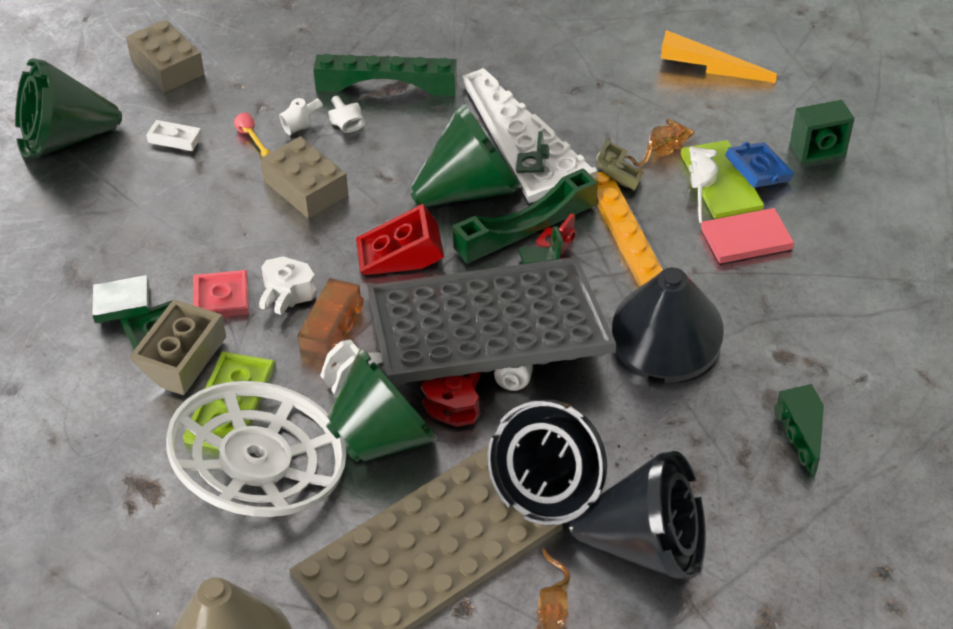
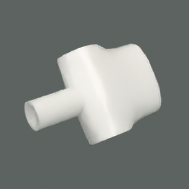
[328,96,365,133]
[279,98,323,135]

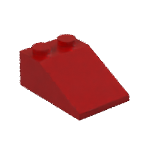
[356,204,444,275]

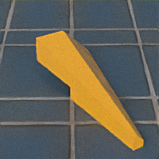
[661,30,777,83]

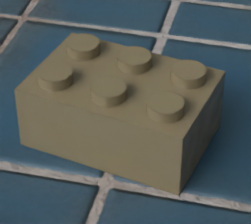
[126,19,205,93]
[260,136,349,219]

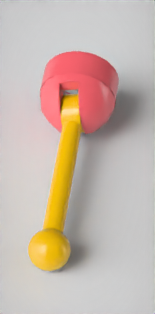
[234,112,271,157]

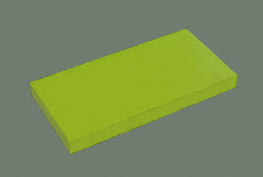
[681,140,764,219]
[183,351,276,449]

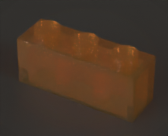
[298,278,364,360]

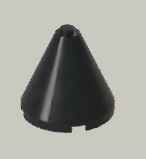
[612,267,724,382]
[487,399,607,525]
[569,451,706,580]

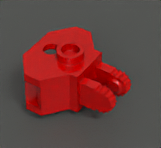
[421,372,481,427]

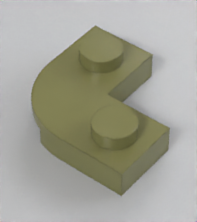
[596,139,644,190]

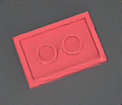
[701,208,794,264]

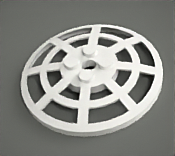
[166,381,346,517]

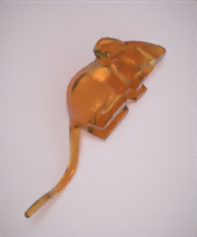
[624,118,695,167]
[536,549,570,629]

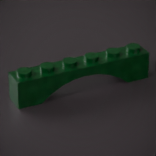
[313,54,457,96]
[453,168,598,264]

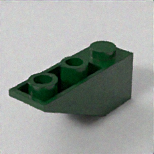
[774,384,824,476]

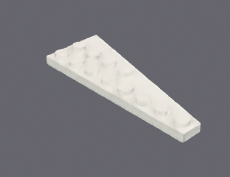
[462,68,598,203]

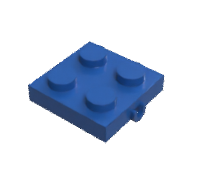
[725,141,795,188]

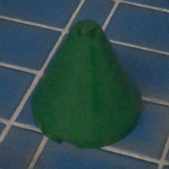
[15,58,122,158]
[410,103,522,207]

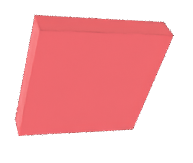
[193,270,249,317]

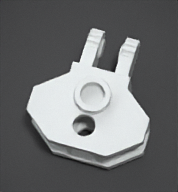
[259,257,317,315]
[320,340,383,397]

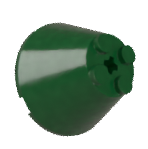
[326,348,439,462]

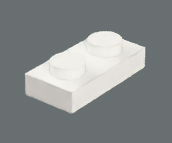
[146,120,202,151]

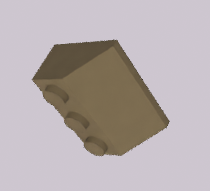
[129,299,226,395]

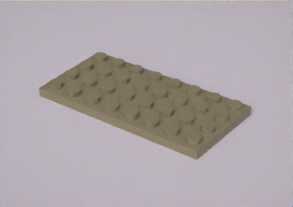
[289,446,563,629]

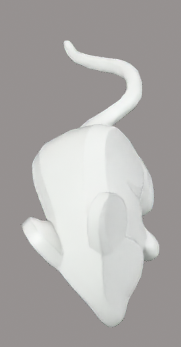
[689,147,718,223]

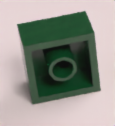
[789,100,855,165]

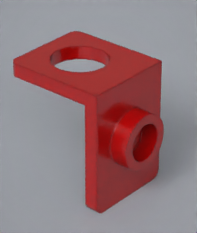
[536,214,577,255]

